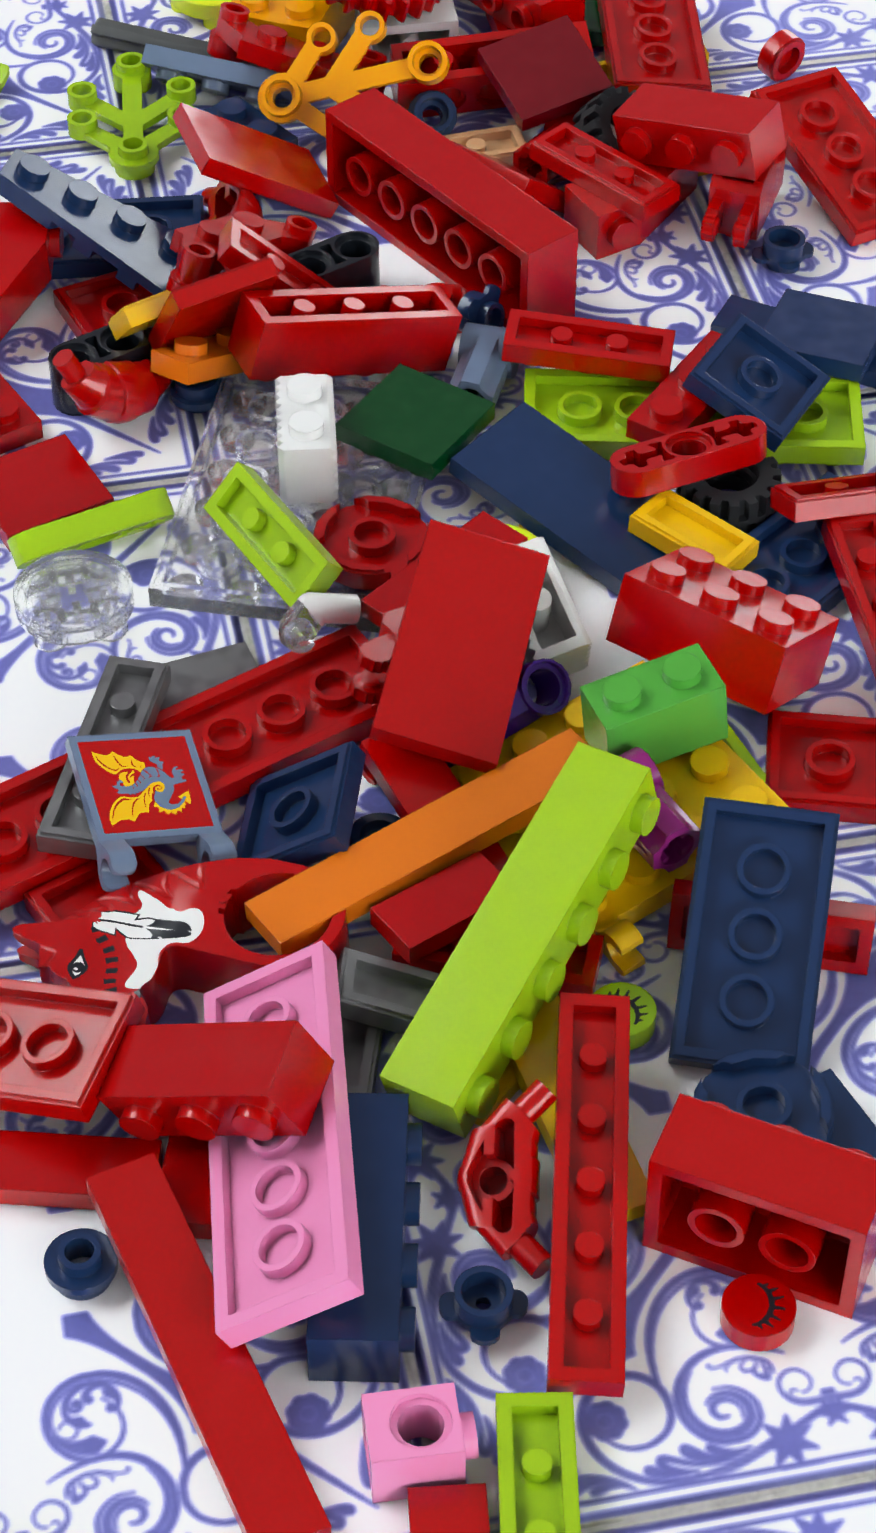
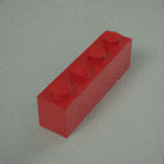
[228,284,463,382]

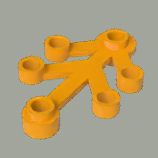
[258,10,450,138]

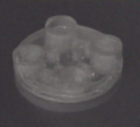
[13,549,135,652]

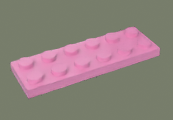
[203,940,364,1349]

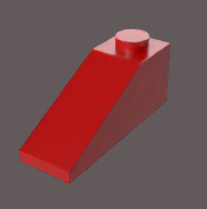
[564,163,698,260]
[0,202,64,341]

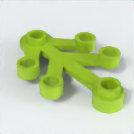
[67,52,197,180]

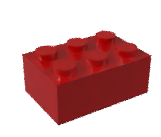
[606,546,840,715]
[642,1093,876,1319]

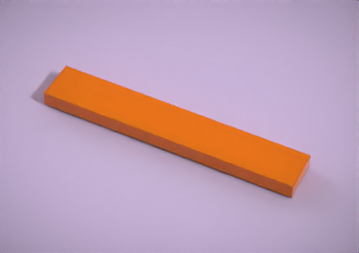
[244,728,588,955]

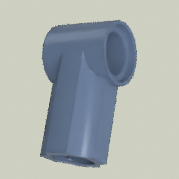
[450,322,520,406]

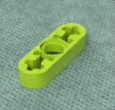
[7,487,176,569]

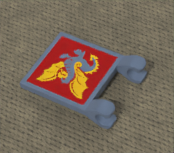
[65,729,237,892]

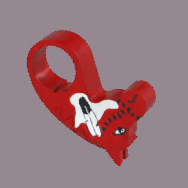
[12,858,350,1025]

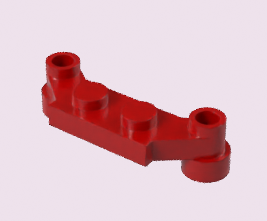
[207,2,387,94]
[166,211,317,291]

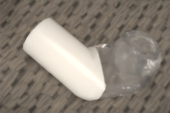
[278,592,361,654]

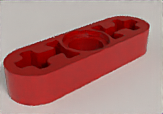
[610,415,767,498]

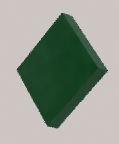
[336,364,495,481]

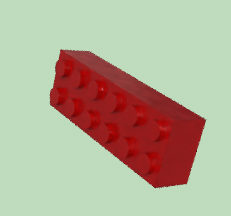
[325,88,578,328]

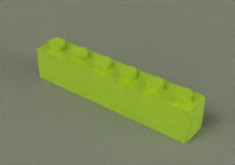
[379,741,661,1139]

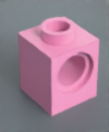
[361,1382,479,1503]

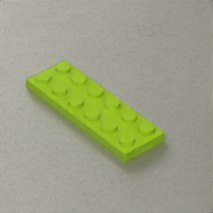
[524,368,866,466]

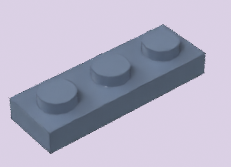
[141,43,292,103]

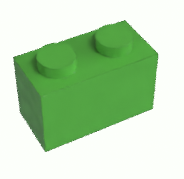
[580,643,728,765]

